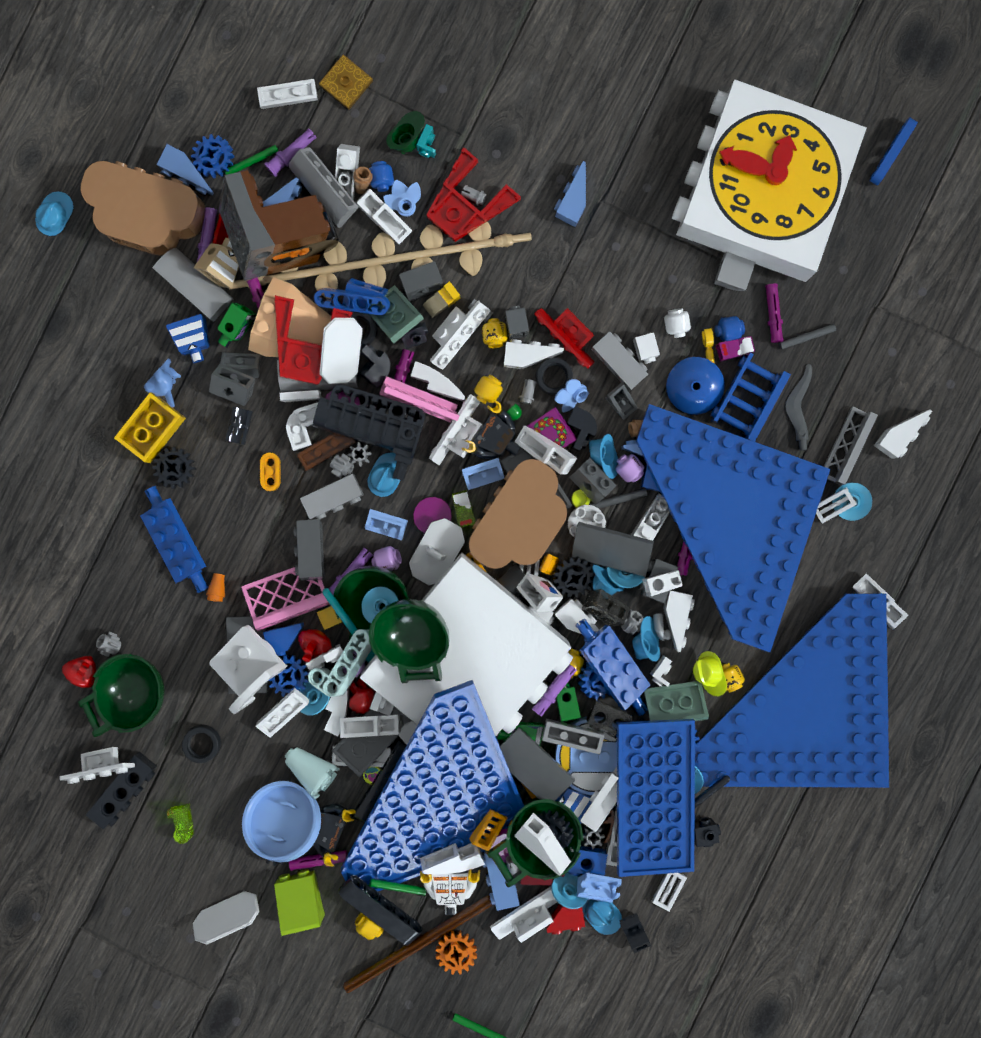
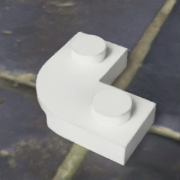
[286,402,318,451]
[305,644,343,671]

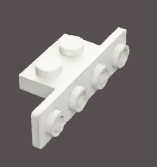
[430,301,490,370]
[429,394,484,465]
[60,747,135,784]
[581,767,618,832]
[490,886,557,943]

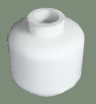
[664,308,691,338]

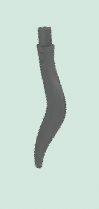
[785,364,812,451]

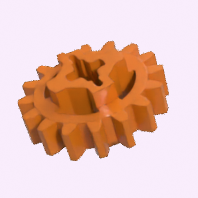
[436,930,477,975]

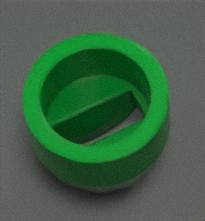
[507,403,522,420]

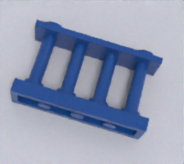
[710,353,791,442]

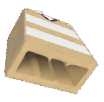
[194,238,239,288]

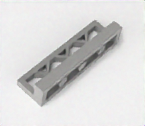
[823,407,878,485]

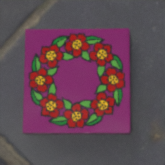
[527,407,577,448]

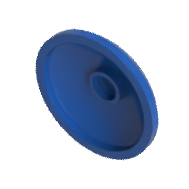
[666,357,724,414]

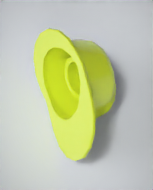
[693,651,727,696]

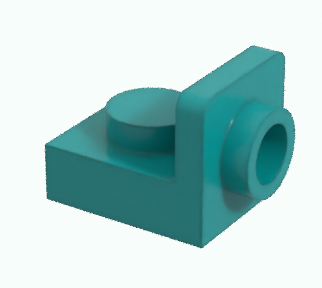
[417,124,436,158]

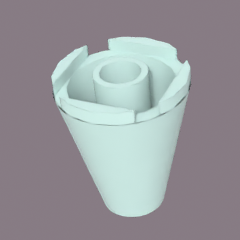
[285,747,339,799]

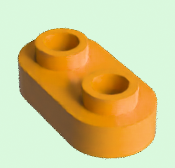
[260,453,281,491]

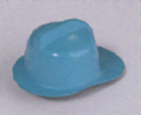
[35,192,73,236]
[589,434,618,479]
[367,453,401,497]
[592,565,624,597]
[632,616,660,661]
[582,899,622,935]

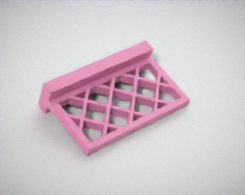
[379,376,460,423]
[241,567,330,631]

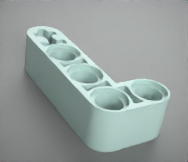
[308,629,372,697]

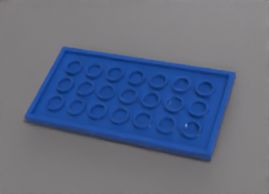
[617,719,695,877]

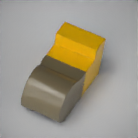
[423,281,461,318]

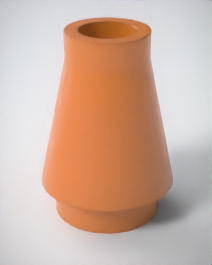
[206,573,225,602]

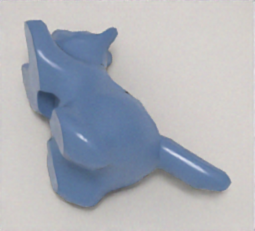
[144,358,181,407]

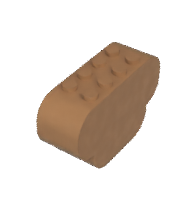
[81,161,205,256]
[469,459,567,569]

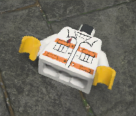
[420,869,480,915]

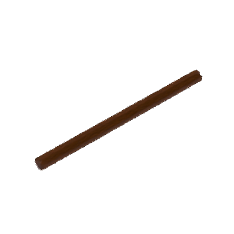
[343,895,492,993]

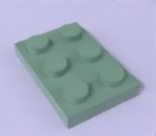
[369,285,424,343]
[644,681,709,721]

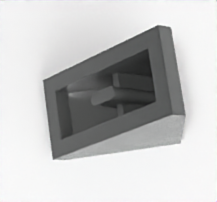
[604,383,638,420]

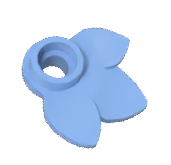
[383,180,421,217]
[554,379,588,412]

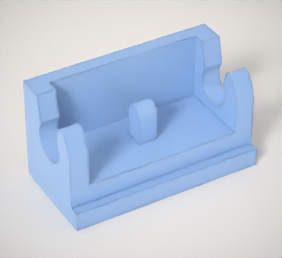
[462,458,504,490]
[365,509,408,540]
[577,873,621,903]

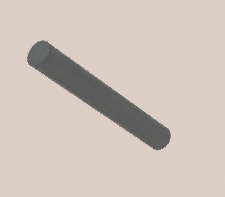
[779,324,836,350]
[590,489,647,509]

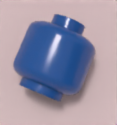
[369,161,394,192]
[715,316,745,342]

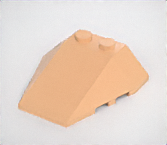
[248,277,331,357]

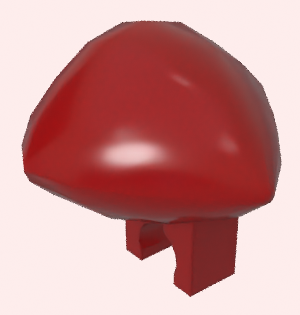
[298,629,332,662]
[62,656,96,688]
[348,679,376,714]

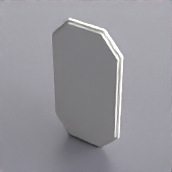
[320,318,362,384]
[409,518,465,585]
[193,891,260,945]

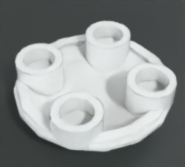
[568,505,606,538]

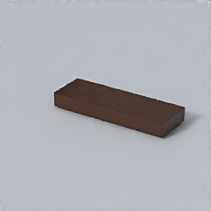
[296,433,356,471]

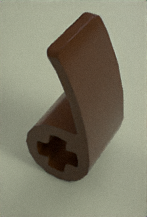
[603,809,614,843]

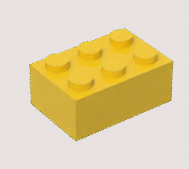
[114,393,186,463]

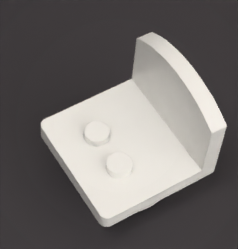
[210,625,287,714]

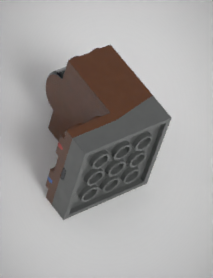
[219,170,339,281]

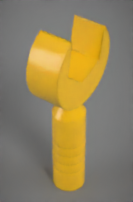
[702,328,715,363]

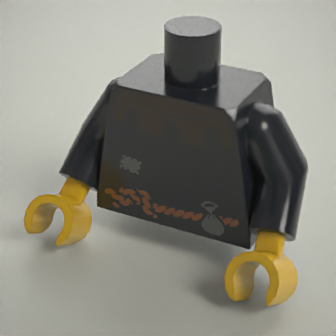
[462,399,521,459]
[313,803,356,866]

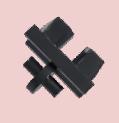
[225,407,253,445]

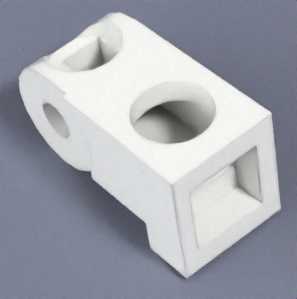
[642,570,683,596]

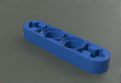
[869,117,918,186]
[314,288,390,315]

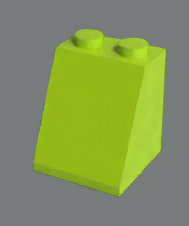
[274,869,325,936]

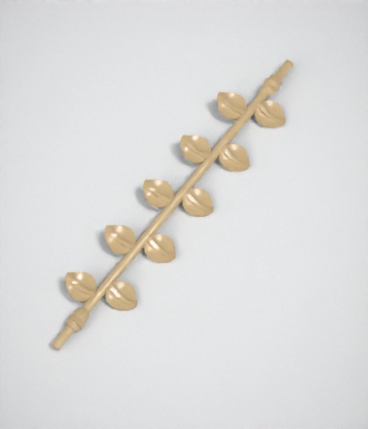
[229,222,532,299]

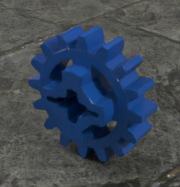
[191,134,234,178]
[268,655,310,697]
[578,662,611,700]

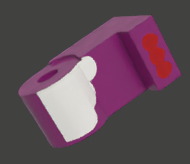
[716,336,755,362]

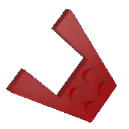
[426,148,521,242]
[274,295,352,385]

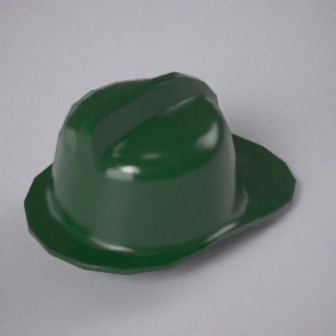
[386,111,425,154]

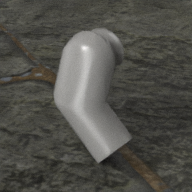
[653,614,671,641]

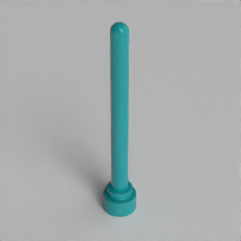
[322,588,375,663]

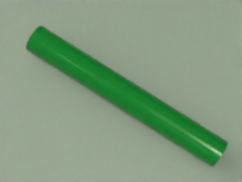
[224,145,278,175]
[369,879,427,895]
[452,1013,507,1038]

